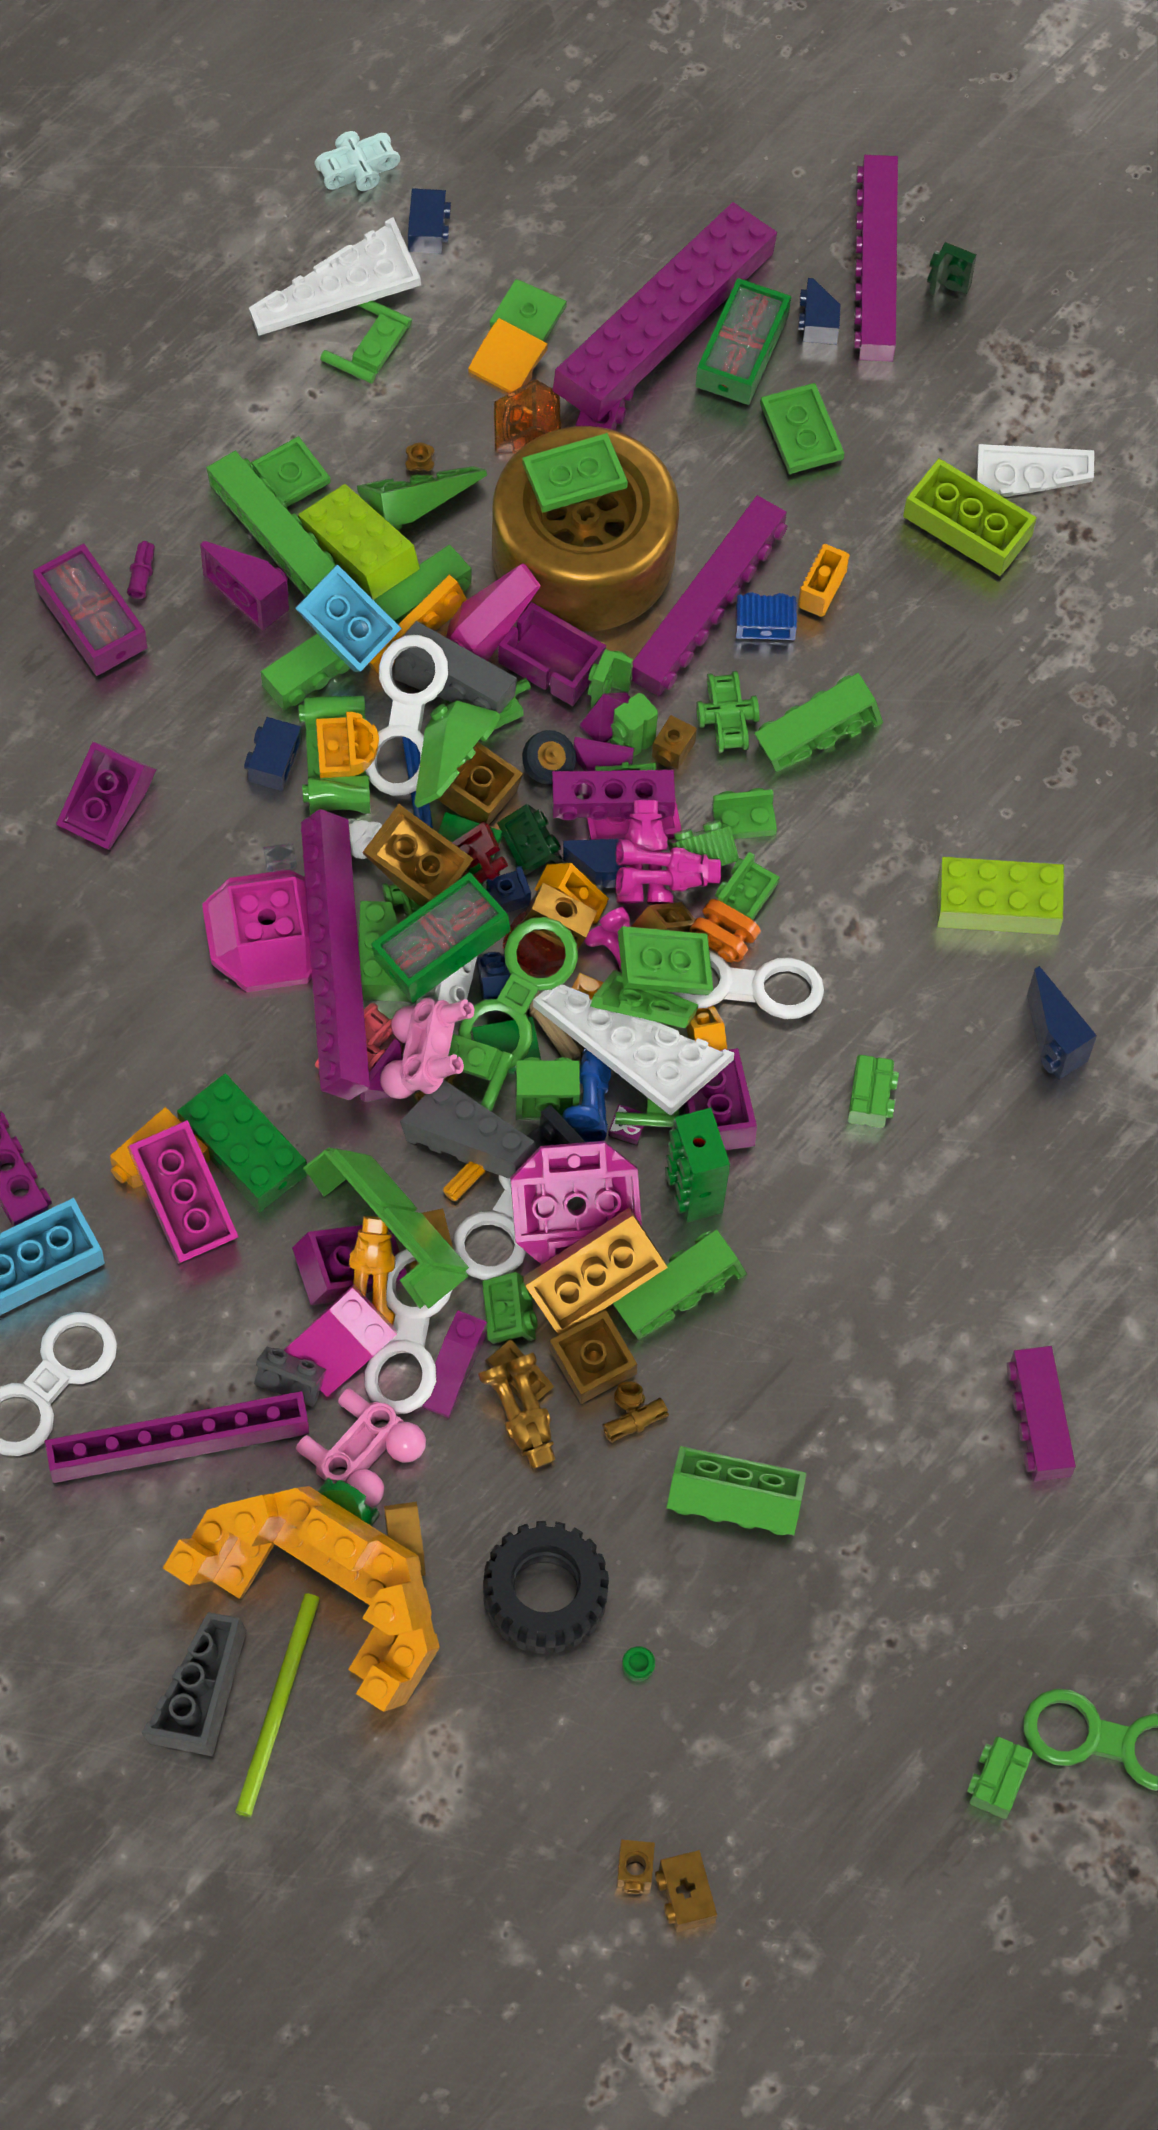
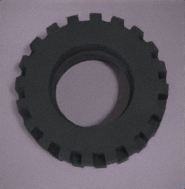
[483,1521,609,1654]

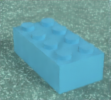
[0,1198,105,1315]

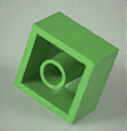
[516,1057,580,1120]

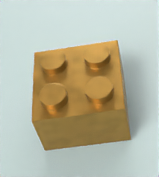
[437,742,523,825]
[550,1310,637,1404]

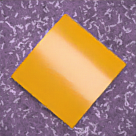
[468,318,548,397]

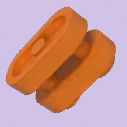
[689,899,761,963]

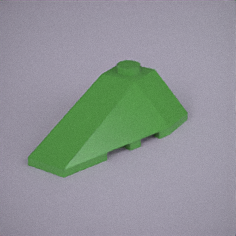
[414,701,501,808]

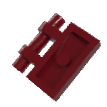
[452,822,508,884]

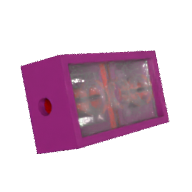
[33,543,148,676]

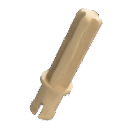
[529,991,581,1061]

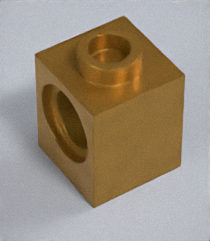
[617,1839,655,1894]

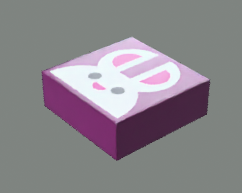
[608,1104,644,1145]

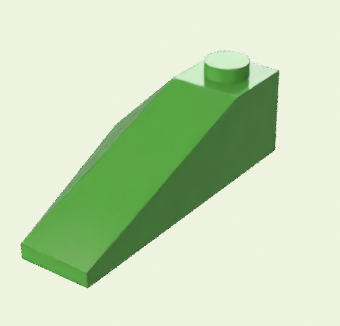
[357,466,487,530]

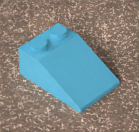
[295,565,402,672]

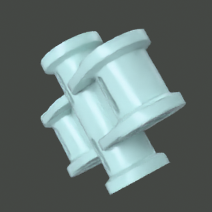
[314,131,401,191]

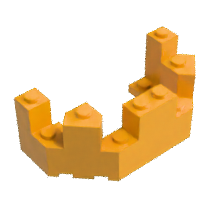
[163,1486,440,1712]

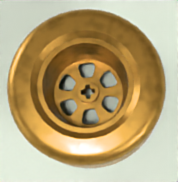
[492,426,680,632]

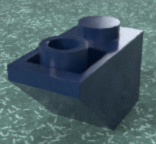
[798,278,841,345]
[476,952,511,1012]

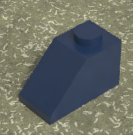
[563,838,626,888]

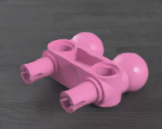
[380,998,474,1099]
[296,1388,426,1508]

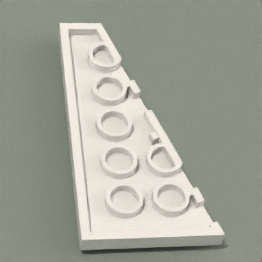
[249,217,421,336]
[533,985,734,1116]

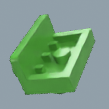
[588,649,633,708]
[715,852,780,920]

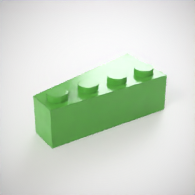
[754,672,883,772]
[613,1229,747,1340]

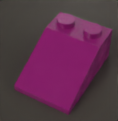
[200,541,289,631]
[56,741,157,850]
[684,1048,757,1150]
[292,1225,407,1305]

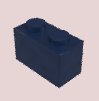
[408,188,451,254]
[244,717,302,791]

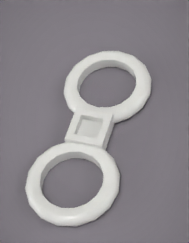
[365,635,448,796]
[669,950,824,1019]
[452,1175,526,1280]
[364,1249,452,1414]
[0,1312,117,1456]

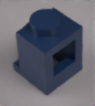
[486,866,531,913]

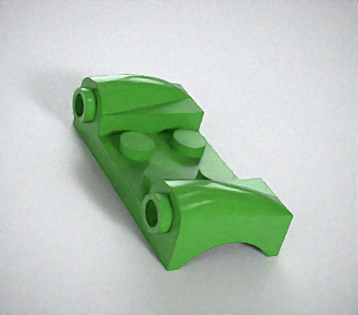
[299,696,371,815]

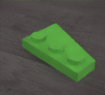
[590,970,698,1028]

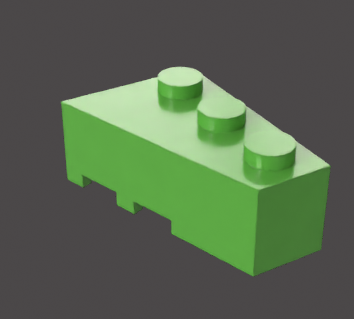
[358,901,417,1002]

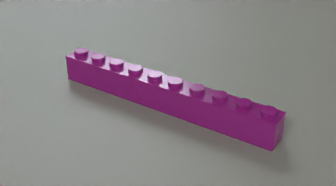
[301,809,370,1100]

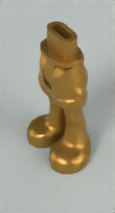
[478,1352,556,1469]

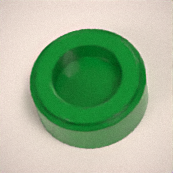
[622,1646,655,1681]

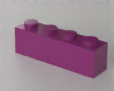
[1007,1346,1076,1482]

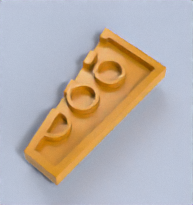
[368,574,467,675]

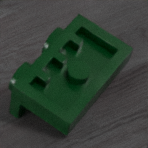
[927,242,977,296]
[497,804,563,875]

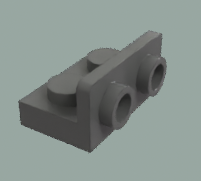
[254,1347,326,1407]

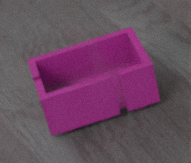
[498,602,607,706]

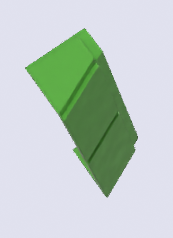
[303,1147,469,1309]

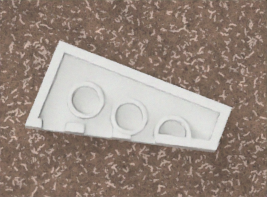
[976,444,1094,498]

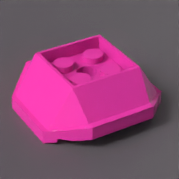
[202,869,312,992]
[510,1141,642,1265]

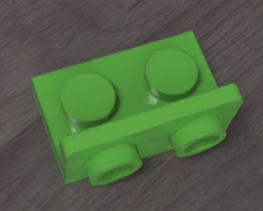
[712,788,777,839]
[482,1272,538,1344]

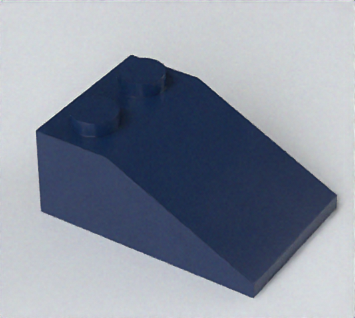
[1027,966,1097,1080]

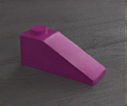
[421,1310,487,1418]

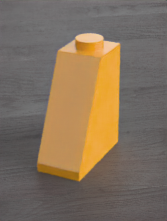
[110,1107,210,1189]

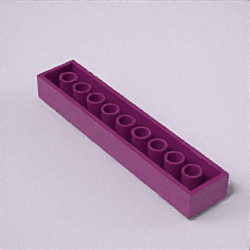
[552,202,777,422]

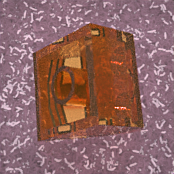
[494,379,561,453]

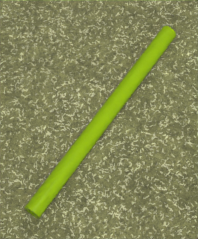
[235,1593,320,1817]

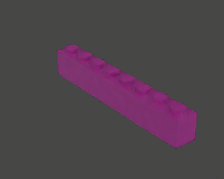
[854,154,898,362]
[631,495,788,697]
[45,1391,309,1483]

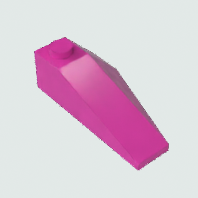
[446,564,541,661]

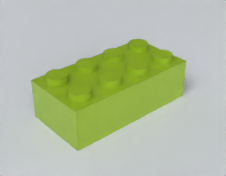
[903,458,1037,577]
[298,484,420,600]
[937,857,1064,935]

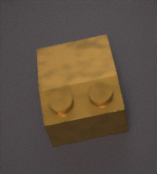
[362,804,473,907]

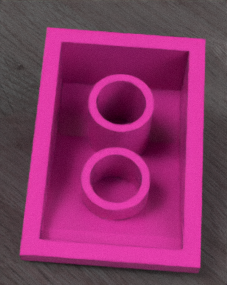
[284,1284,397,1397]

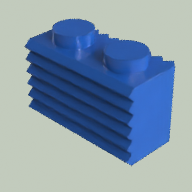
[736,592,797,640]

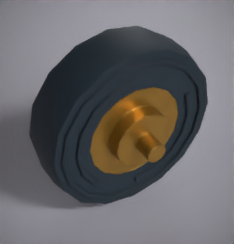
[522,730,576,784]

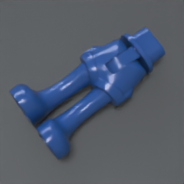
[562,1048,611,1142]

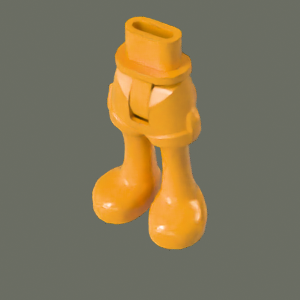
[349,1216,396,1325]

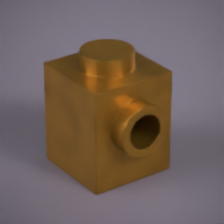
[652,715,697,770]

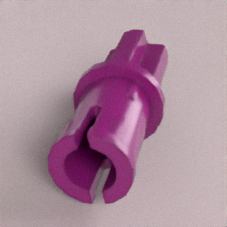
[127,541,155,599]

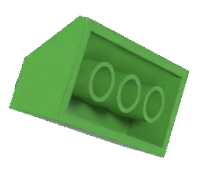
[667,1446,806,1535]

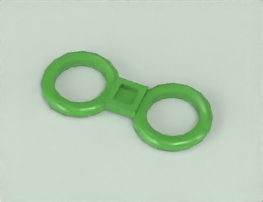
[458,917,578,1069]
[1024,1689,1158,1790]

